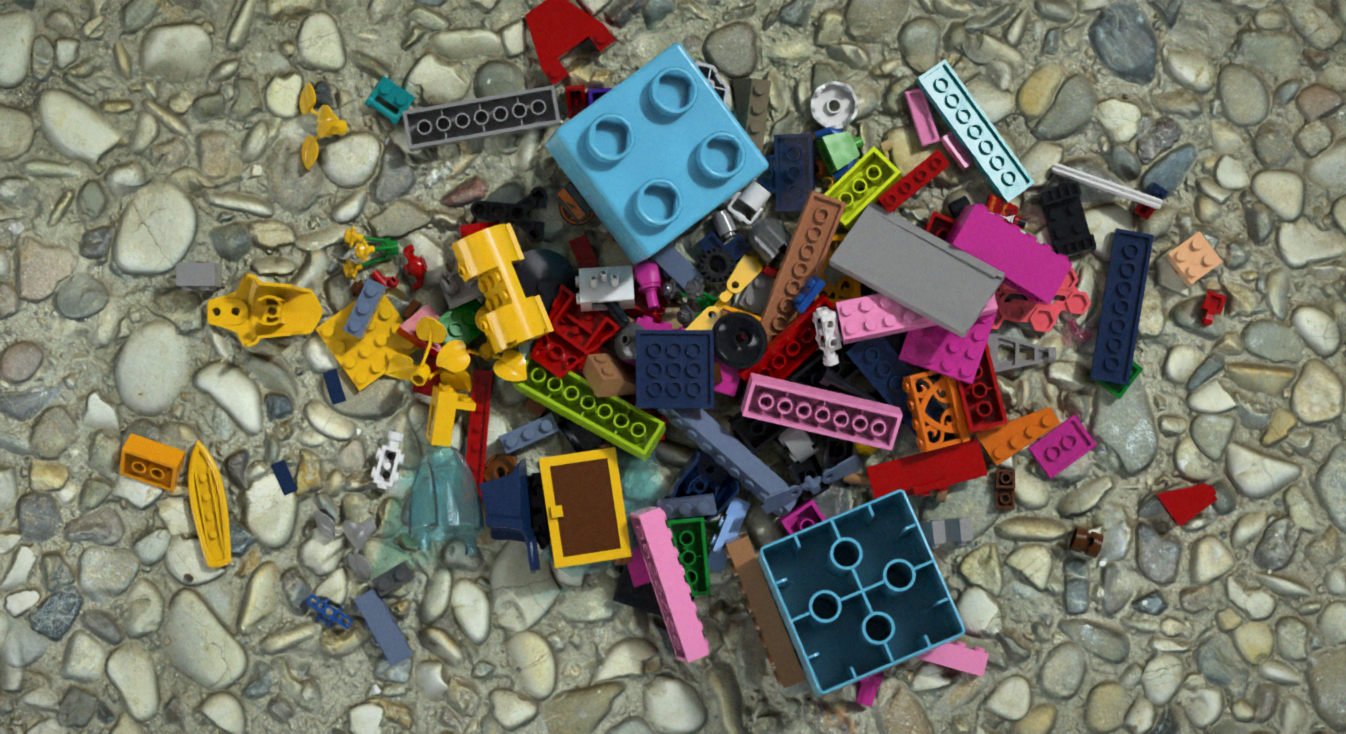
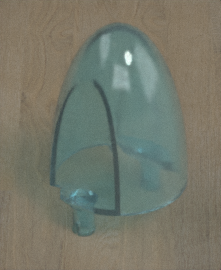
[408,445,485,556]

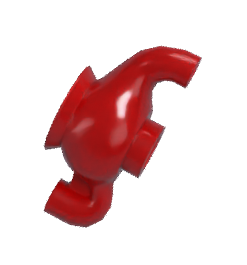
[403,244,428,291]

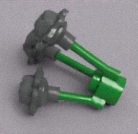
[660,277,718,328]

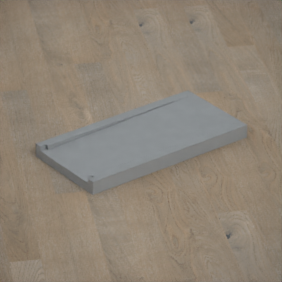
[829,202,1005,339]

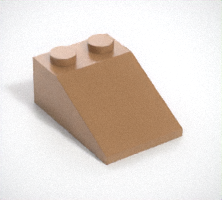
[582,353,635,397]

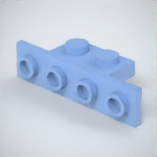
[708,497,751,574]

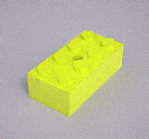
[825,146,902,231]

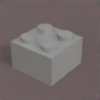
[176,263,222,291]

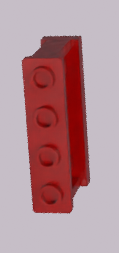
[876,150,950,213]

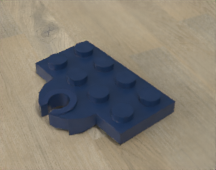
[757,133,815,212]

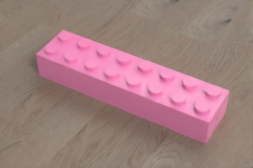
[835,293,998,345]
[741,373,903,451]
[629,506,710,663]

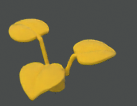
[299,82,347,170]
[436,305,527,382]
[385,317,472,392]

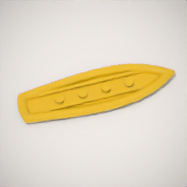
[188,440,232,568]

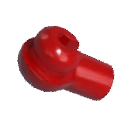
[370,270,399,289]

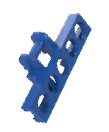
[306,594,354,629]

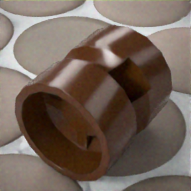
[1069,526,1104,558]

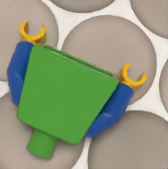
[813,127,864,188]

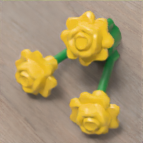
[343,225,398,281]

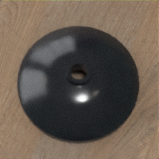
[712,311,767,369]

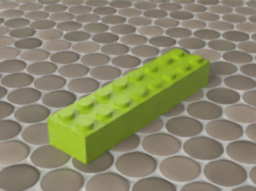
[512,350,666,462]

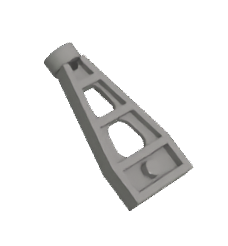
[987,334,1056,372]

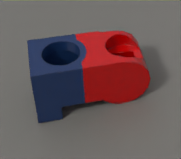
[1134,182,1168,220]

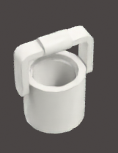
[728,180,771,226]

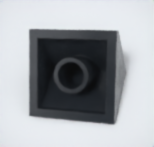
[821,435,853,469]
[787,454,830,501]

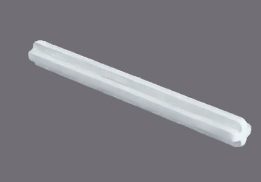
[1052,163,1163,209]

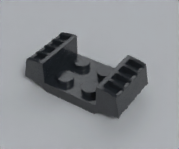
[1038,180,1097,258]

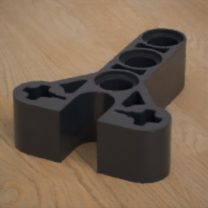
[470,187,548,243]

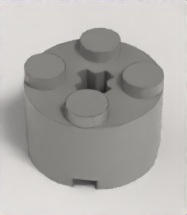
[778,427,820,463]

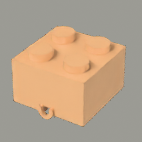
[1165,231,1223,287]

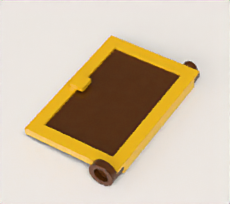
[538,444,632,568]

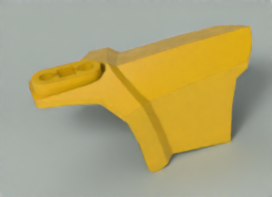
[207,273,323,347]

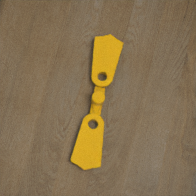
[685,254,763,330]

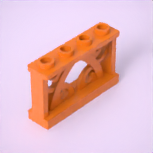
[902,370,970,452]

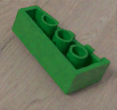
[665,516,711,597]

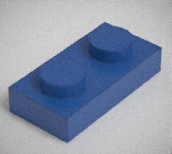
[791,275,826,314]

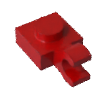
[1201,290,1227,326]

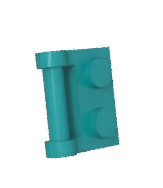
[365,76,416,126]

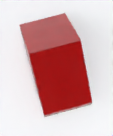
[565,85,587,119]

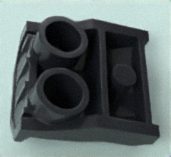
[558,419,605,453]

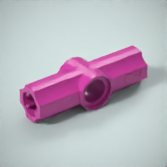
[856,671,884,706]

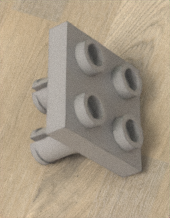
[438,268,484,309]

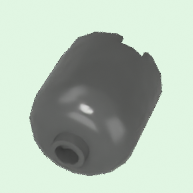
[748,217,792,266]

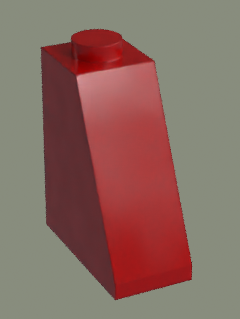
[1154,483,1217,527]

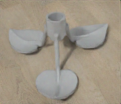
[314,510,377,580]

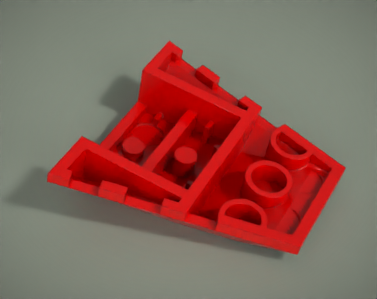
[530,284,622,379]

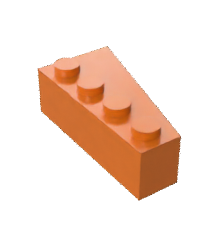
[973,407,1061,466]

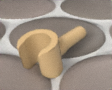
[880,140,893,160]

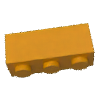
[119,433,185,492]

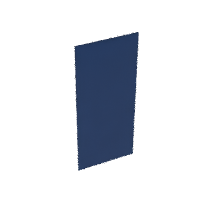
[323,369,346,405]
[271,460,298,495]

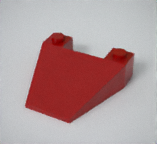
[525,0,616,88]

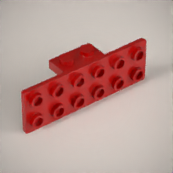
[866,438,988,499]

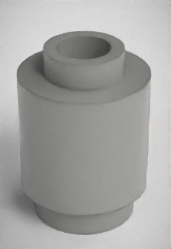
[712,209,737,239]

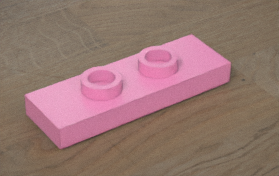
[904,87,940,147]

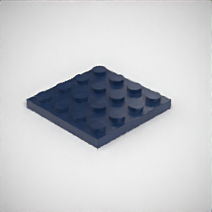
[635,330,714,409]

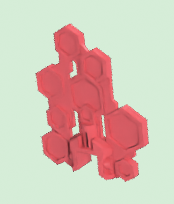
[992,268,1091,332]

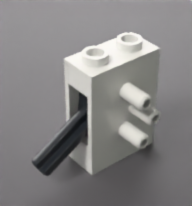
[575,265,635,327]

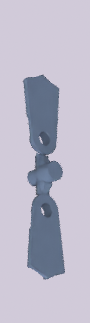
[761,454,862,514]

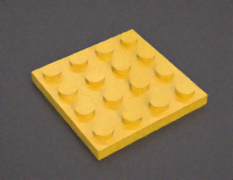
[316,294,420,391]

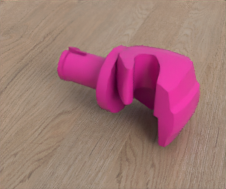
[633,261,661,310]

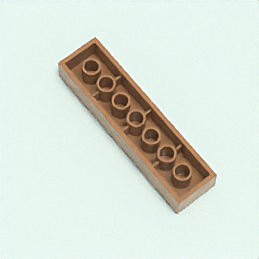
[723,532,806,688]

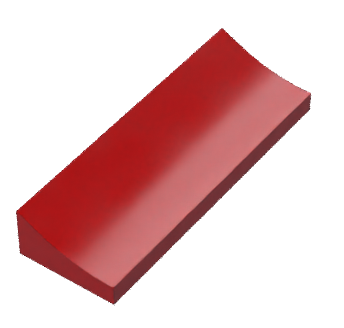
[737,294,840,384]

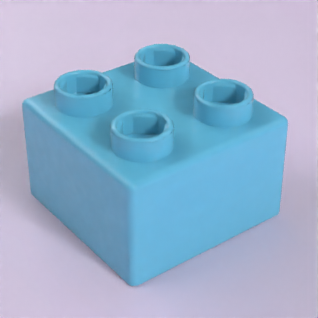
[546,43,769,264]
[758,489,965,697]

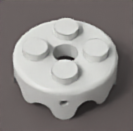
[810,81,859,129]

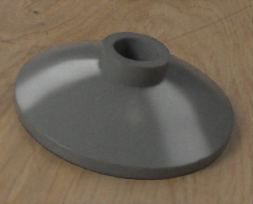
[614,322,645,361]

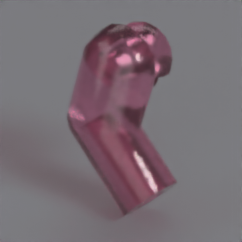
[1066,318,1092,343]

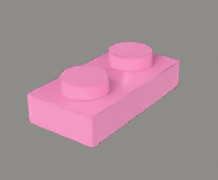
[940,131,974,170]

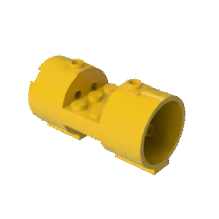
[451,223,554,354]

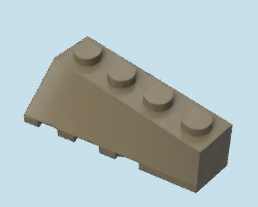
[732,78,771,153]

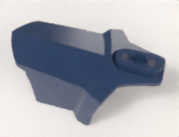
[479,459,540,574]

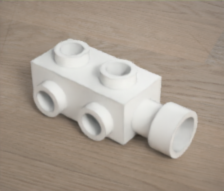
[812,307,842,366]
[371,430,405,490]

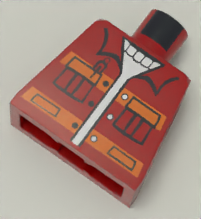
[985,194,1027,229]

